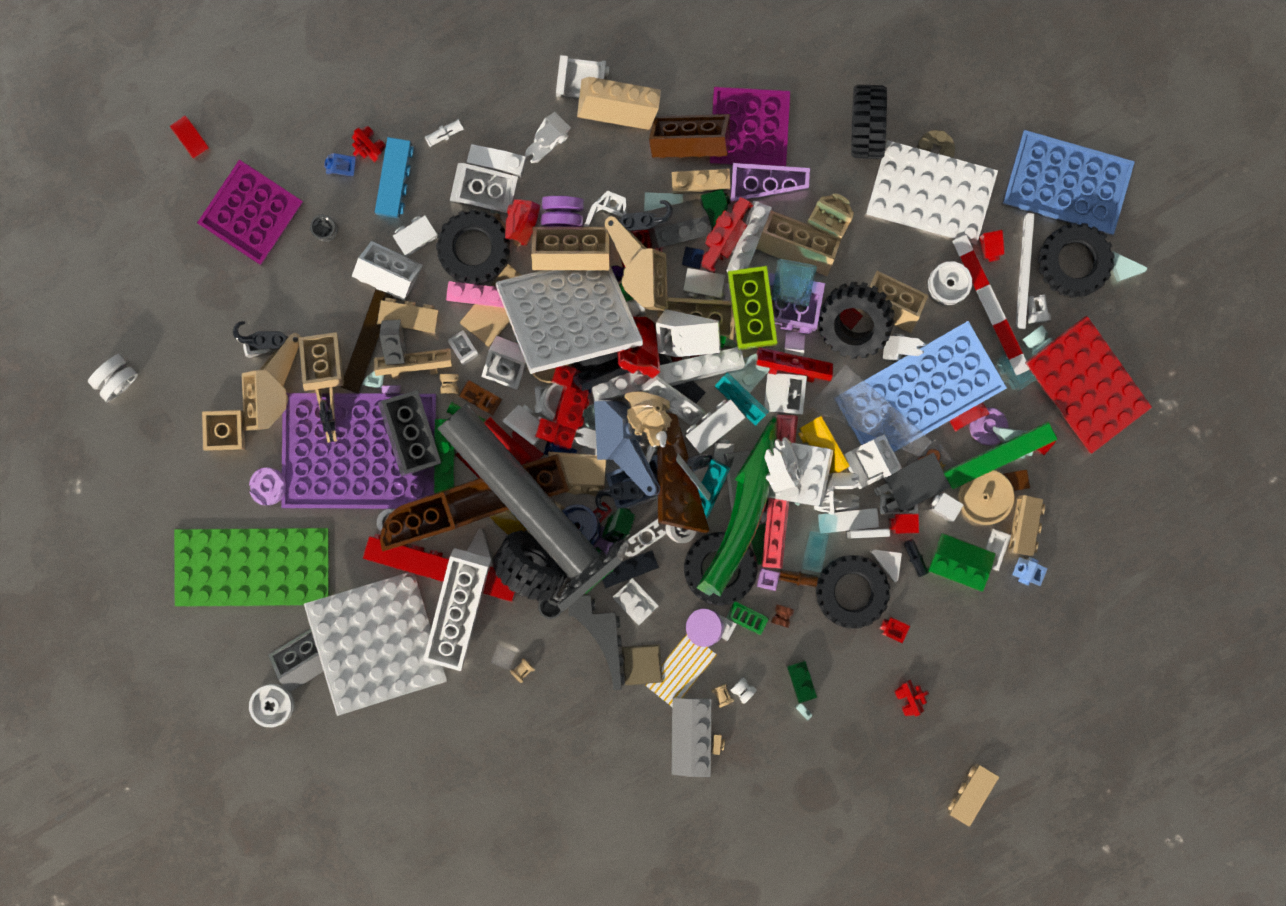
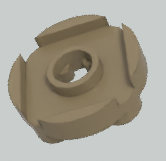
[917,130,955,158]

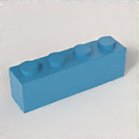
[375,137,414,219]

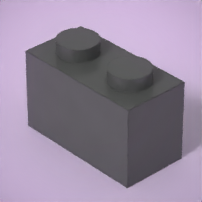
[380,319,406,365]

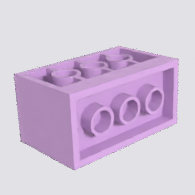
[768,273,825,334]

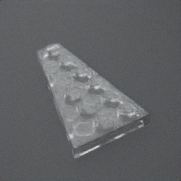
[807,364,932,456]

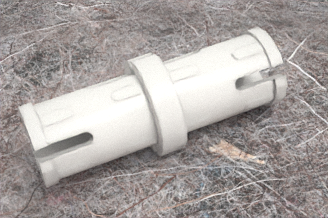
[425,119,464,147]

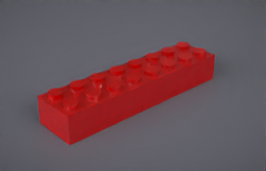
[363,534,516,602]

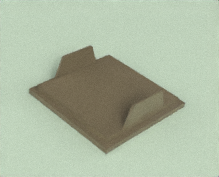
[622,644,663,685]

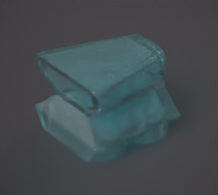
[771,259,817,306]

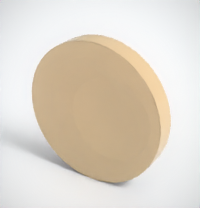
[958,470,1015,525]

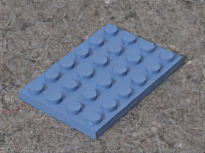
[1003,130,1135,236]

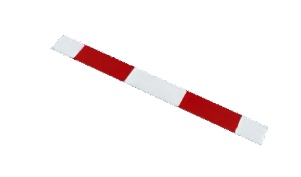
[953,235,1029,376]

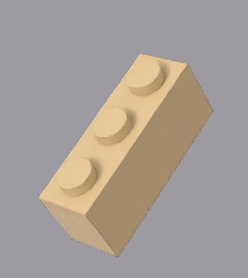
[671,169,730,194]
[377,298,438,333]
[947,764,999,827]

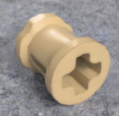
[510,658,535,683]
[711,683,734,708]

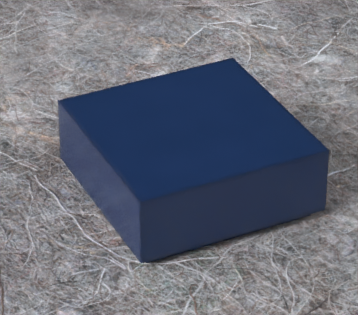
[682,246,704,269]

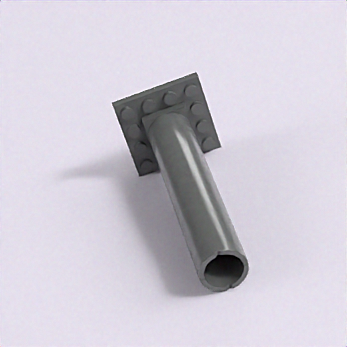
[437,403,629,612]

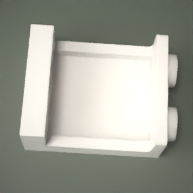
[556,55,609,99]
[844,434,902,489]

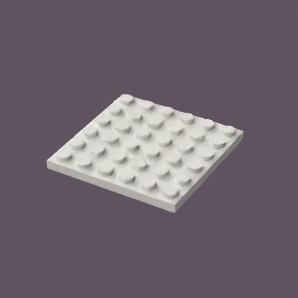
[496,264,643,374]
[304,572,447,716]

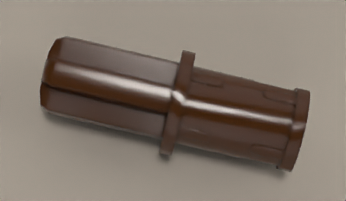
[779,569,818,588]

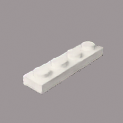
[726,201,772,272]
[641,376,706,426]

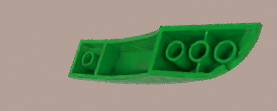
[696,416,777,596]

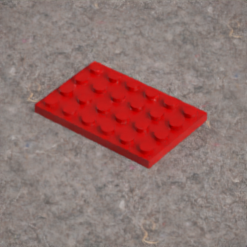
[1025,316,1152,454]

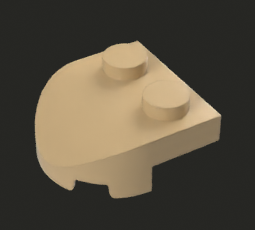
[807,194,854,241]

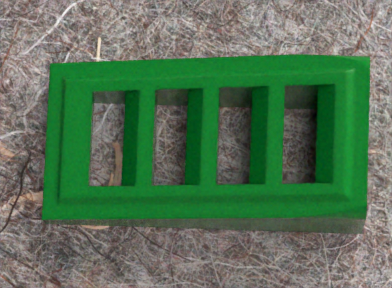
[726,602,769,635]

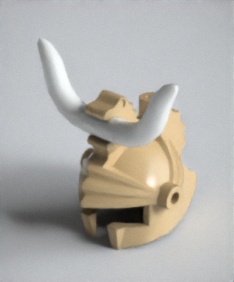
[625,392,672,464]

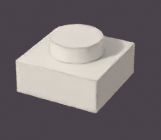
[719,615,737,641]

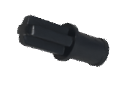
[904,539,929,577]

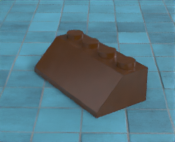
[649,114,730,158]

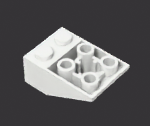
[656,309,721,357]

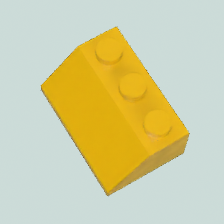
[798,416,850,474]

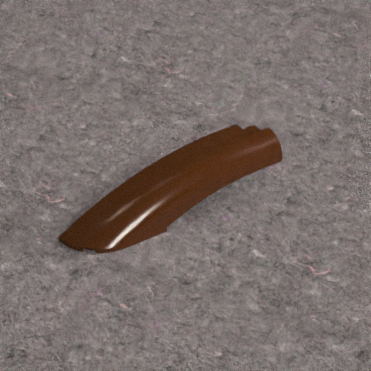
[380,454,571,552]

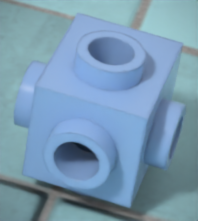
[1012,557,1048,586]

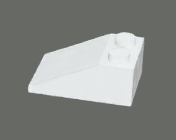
[450,163,518,214]
[502,405,542,447]

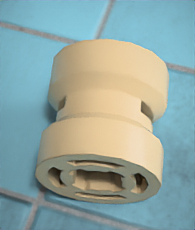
[440,374,459,394]

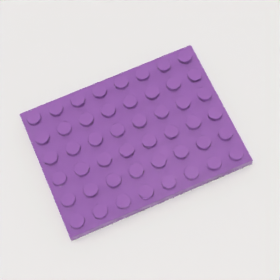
[281,393,436,509]

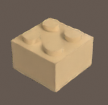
[202,410,245,451]

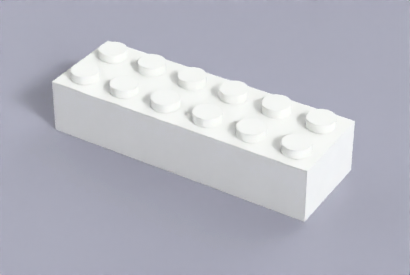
[423,548,491,671]

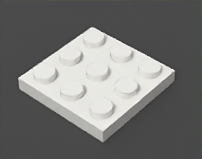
[768,441,834,507]

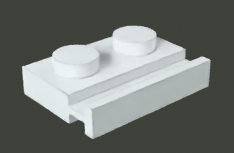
[612,578,658,625]

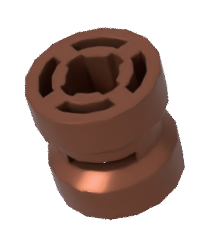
[771,604,794,628]

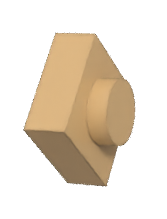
[712,733,725,755]

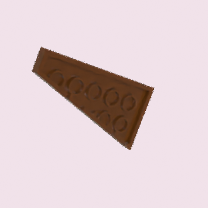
[657,412,710,533]

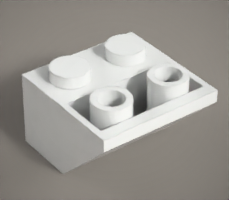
[764,373,807,415]

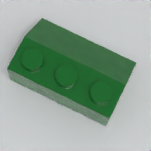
[928,533,996,592]

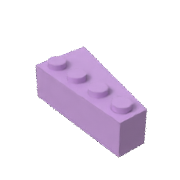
[730,163,810,203]

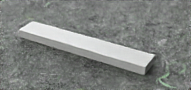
[1015,213,1034,330]

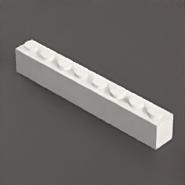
[591,347,745,402]

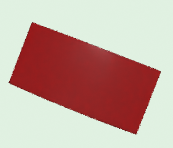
[169,115,209,159]

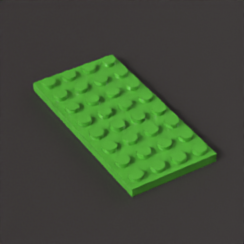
[174,528,329,606]

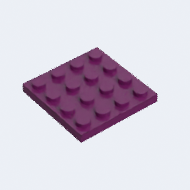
[710,87,790,166]
[197,160,304,266]

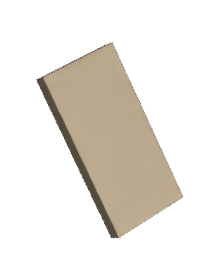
[459,264,522,347]

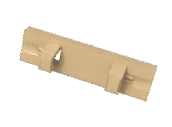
[374,348,452,379]

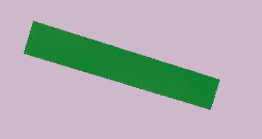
[944,421,1058,489]

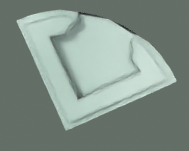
[363,371,385,389]
[795,703,812,721]

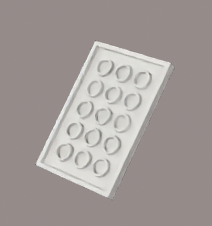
[866,140,998,245]

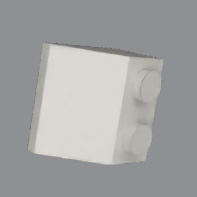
[481,336,527,390]

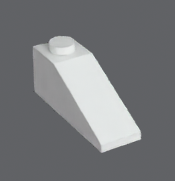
[466,144,527,178]

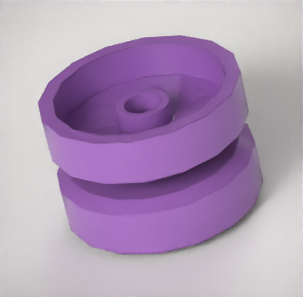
[541,196,584,227]

